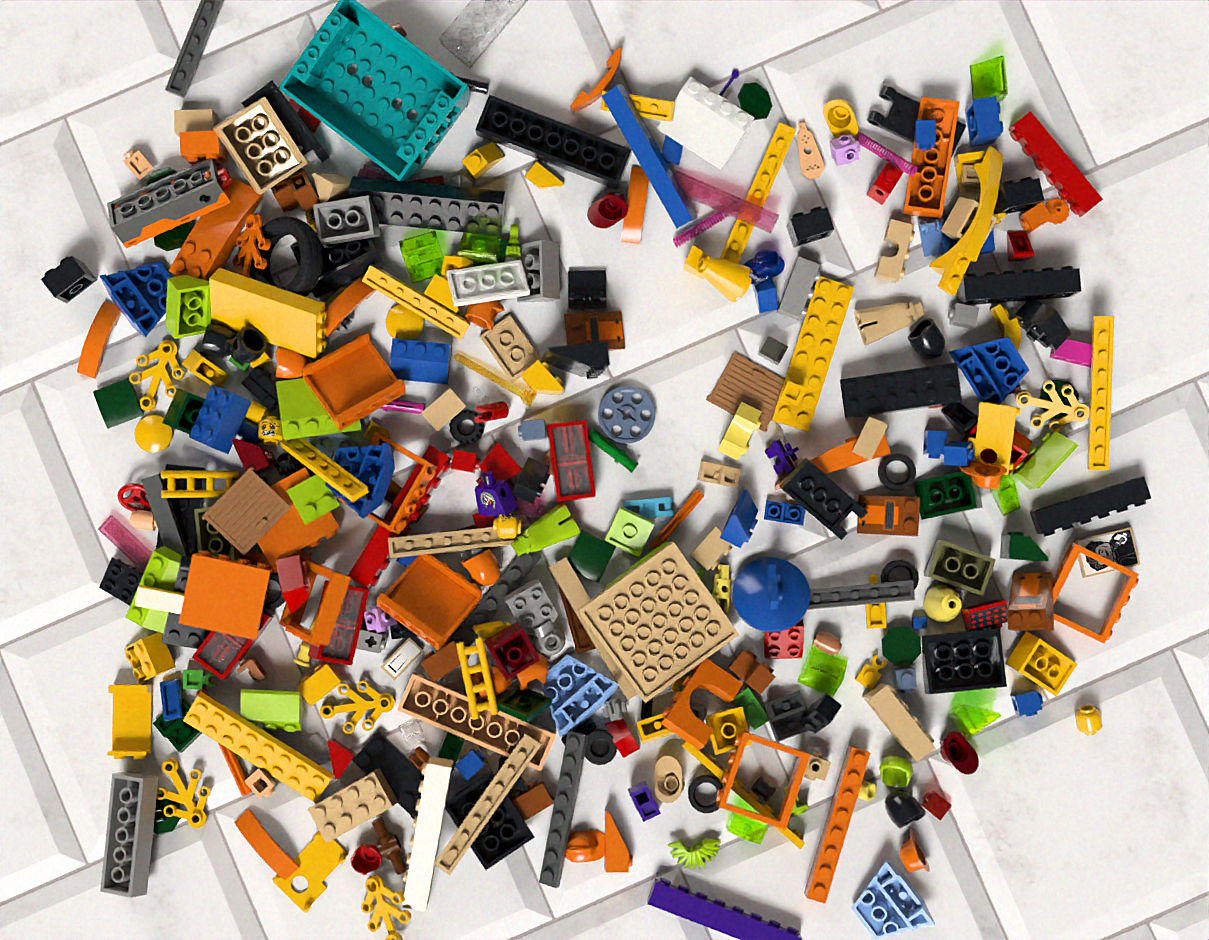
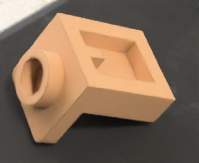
[123,149,154,180]

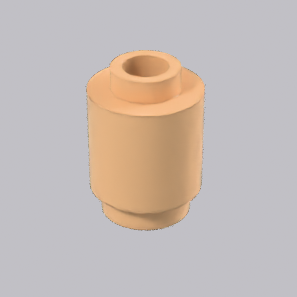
[130,510,157,531]

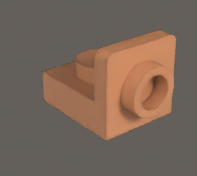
[236,658,269,682]

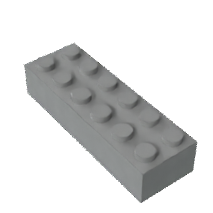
[100,772,159,898]

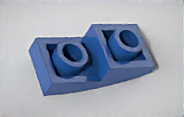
[662,134,683,165]
[764,500,806,526]

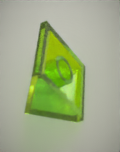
[970,56,1008,102]
[458,232,502,264]
[797,646,848,697]

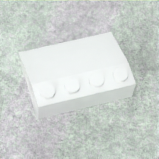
[657,77,754,170]

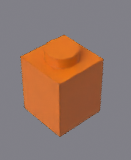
[1019,202,1053,234]

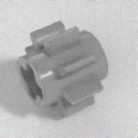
[603,699,627,721]

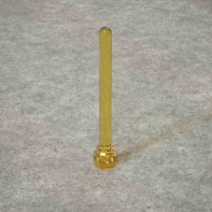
[454,353,537,407]

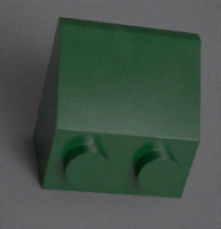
[162,388,205,435]
[1000,531,1048,561]

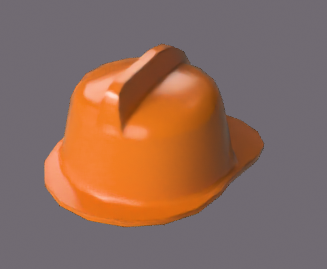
[959,461,1007,489]
[900,827,930,872]
[565,830,604,863]

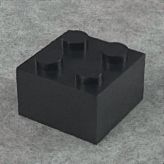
[994,177,1045,214]
[786,206,834,248]
[41,256,97,303]
[1015,298,1072,350]

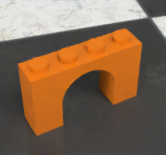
[661,659,743,750]

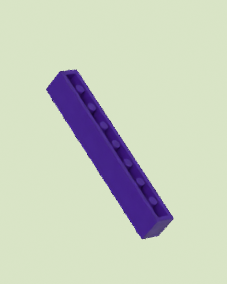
[647,878,802,940]

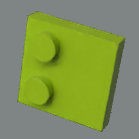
[286,474,340,525]
[604,506,655,557]

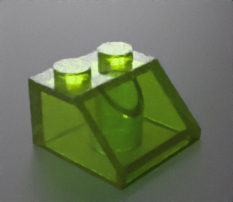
[948,704,1001,738]

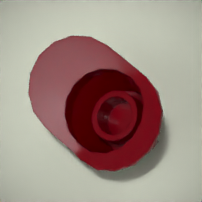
[587,192,628,229]
[939,731,979,775]

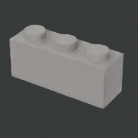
[777,257,821,320]

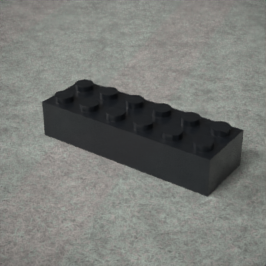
[956,266,1082,305]
[840,363,962,419]

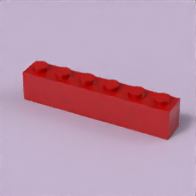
[1008,111,1103,217]

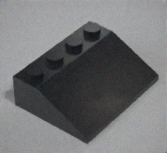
[290,233,384,299]
[541,341,610,379]
[922,628,1007,694]
[445,771,535,870]

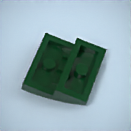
[93,377,144,429]
[567,530,616,583]
[153,697,202,753]

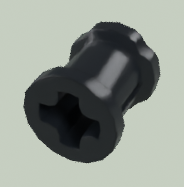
[751,776,776,802]

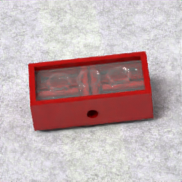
[546,420,596,503]
[308,580,369,665]
[192,609,274,680]

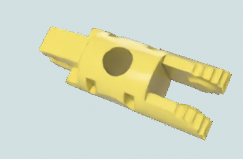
[713,564,731,615]

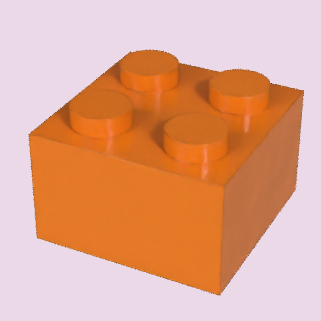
[179,130,228,166]

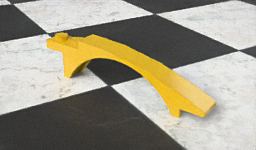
[929,146,1003,296]

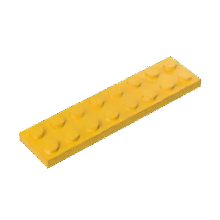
[771,276,854,432]
[183,692,334,802]

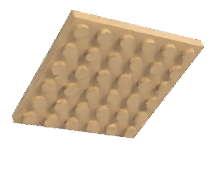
[577,541,739,703]

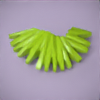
[668,838,721,869]

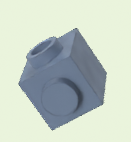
[891,667,917,693]

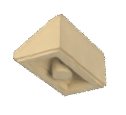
[852,417,888,460]

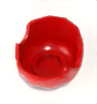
[351,843,383,875]

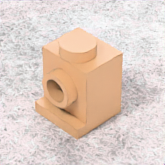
[244,768,277,799]

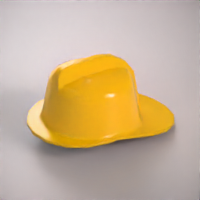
[823,98,859,138]

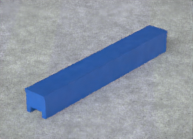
[602,84,698,228]

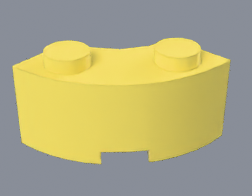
[718,402,762,460]

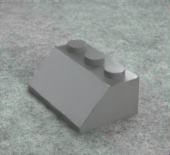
[313,195,381,245]
[516,240,560,302]

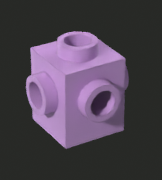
[829,134,861,166]
[364,605,397,633]

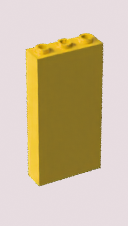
[209,268,327,359]

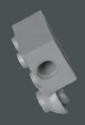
[503,578,566,656]

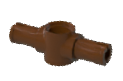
[372,817,407,875]

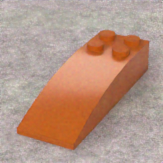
[903,97,960,219]
[168,177,264,281]
[775,434,891,490]

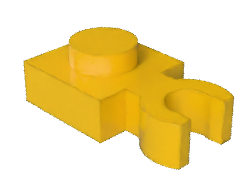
[854,654,887,691]

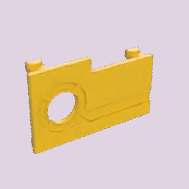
[968,402,1021,475]
[272,831,349,913]

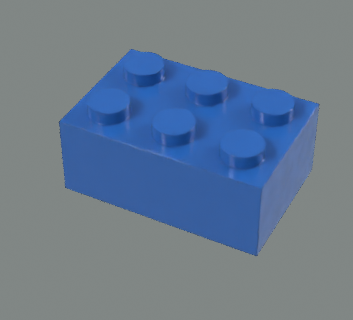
[189,385,251,454]

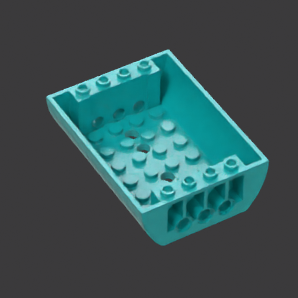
[278,0,470,181]

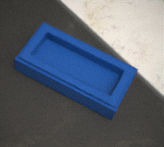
[160,678,185,721]

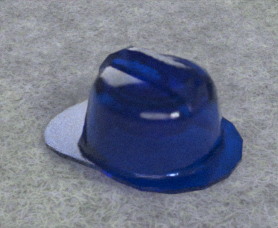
[743,249,785,284]

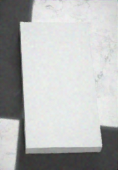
[446,260,530,307]

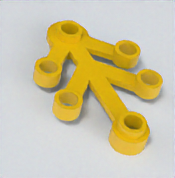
[129,340,185,411]
[1015,380,1089,432]
[320,680,395,734]
[157,758,211,828]
[361,874,412,940]

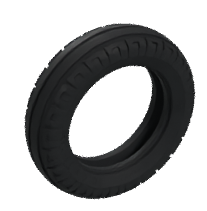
[249,217,323,297]

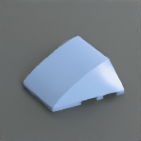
[539,654,619,737]
[852,860,935,940]

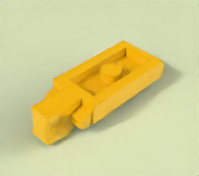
[865,574,887,629]

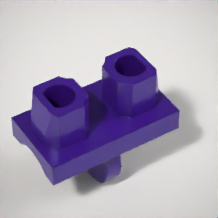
[765,439,799,475]

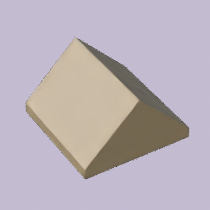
[312,173,351,203]
[421,388,466,432]

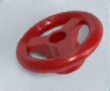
[117,483,151,511]

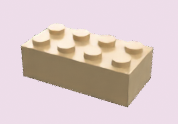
[863,683,935,762]
[308,768,398,843]

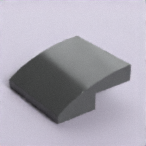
[765,691,809,742]

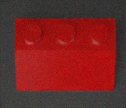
[961,416,1033,478]

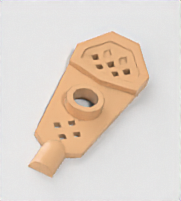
[797,122,825,180]

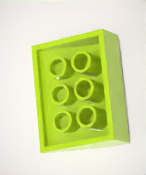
[276,378,361,440]
[125,546,182,633]

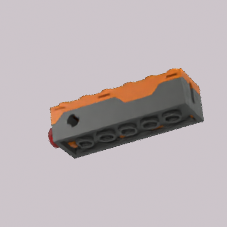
[107,158,232,248]

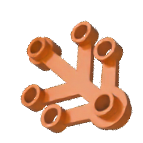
[232,214,271,279]

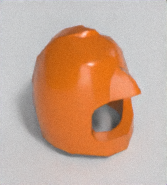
[465,300,505,330]
[275,346,311,380]
[461,550,501,587]
[517,651,549,691]
[471,665,511,700]

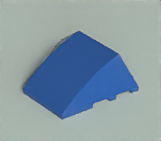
[100,262,171,338]
[948,337,1029,404]
[325,443,395,519]

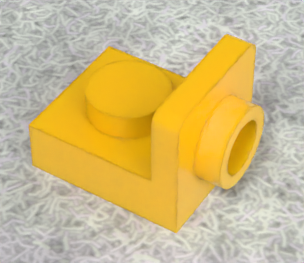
[441,256,474,276]

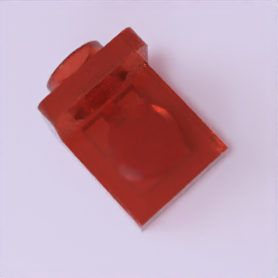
[921,790,952,821]

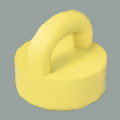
[858,780,876,801]

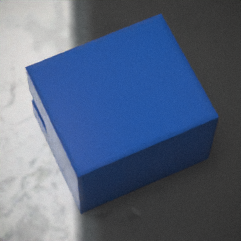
[912,617,927,629]

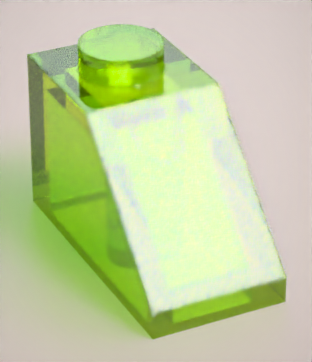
[989,474,1020,516]
[725,812,769,845]

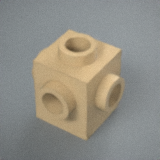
[804,751,831,781]

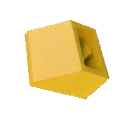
[521,360,565,395]
[124,632,176,684]

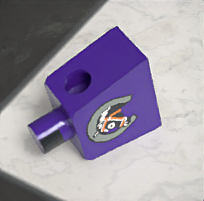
[474,471,518,516]

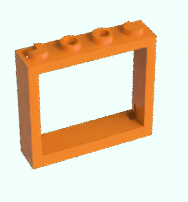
[337,432,437,534]
[1052,542,1139,643]
[279,558,351,647]
[715,730,810,830]

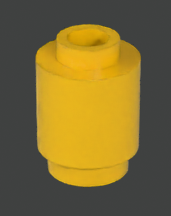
[245,400,271,424]

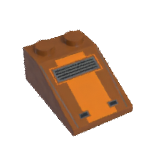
[564,311,625,351]
[857,495,920,537]
[1007,572,1054,631]

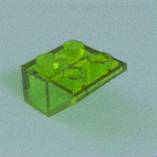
[399,230,444,284]

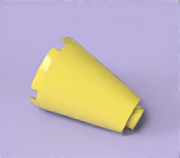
[923,584,962,623]

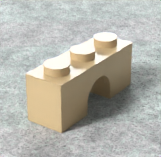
[874,219,915,283]

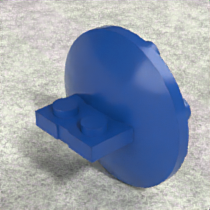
[732,557,810,632]

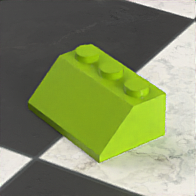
[165,275,211,339]
[1013,431,1079,490]
[241,689,305,732]

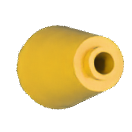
[697,256,753,302]

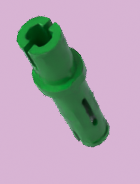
[588,428,639,473]

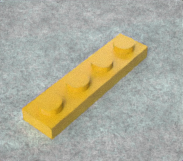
[601,90,675,122]

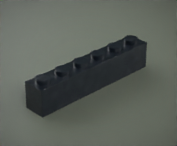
[1030,476,1152,537]

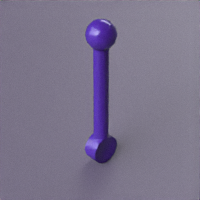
[719,70,739,96]

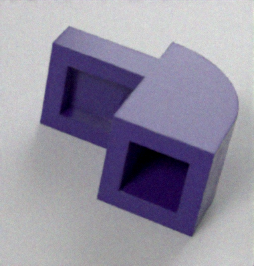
[628,781,661,822]

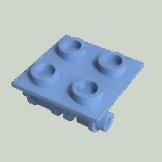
[917,215,949,257]

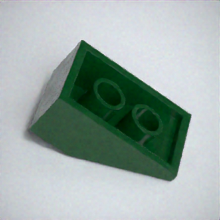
[913,471,983,520]

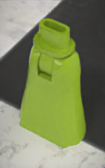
[511,502,580,556]

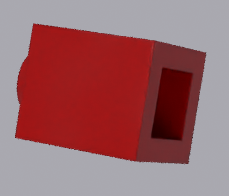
[451,450,481,474]

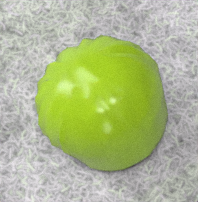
[879,756,913,788]

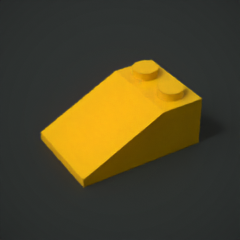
[1005,631,1077,697]

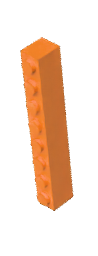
[804,745,871,904]

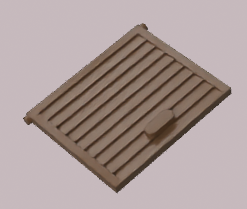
[706,353,784,433]
[201,467,291,555]

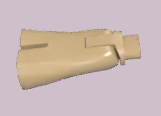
[854,302,924,346]

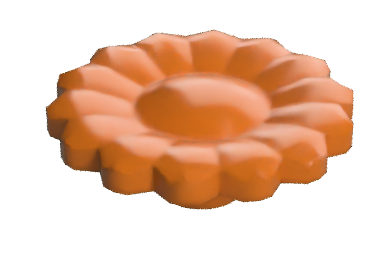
[1045,198,1070,224]

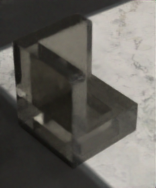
[758,336,789,366]

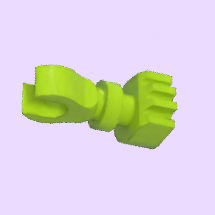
[505,224,521,258]

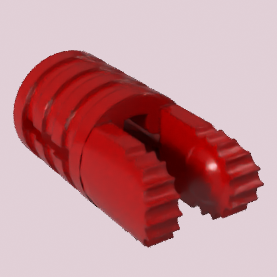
[474,401,509,423]

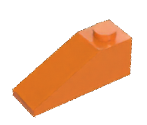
[604,810,633,873]

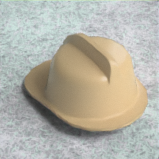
[654,756,685,803]

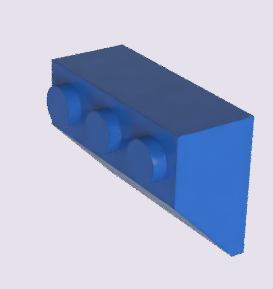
[390,338,452,385]

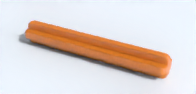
[649,489,704,550]

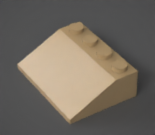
[213,97,308,195]

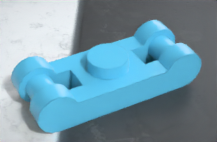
[623,497,675,518]

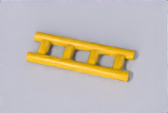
[161,470,240,498]
[456,637,499,719]

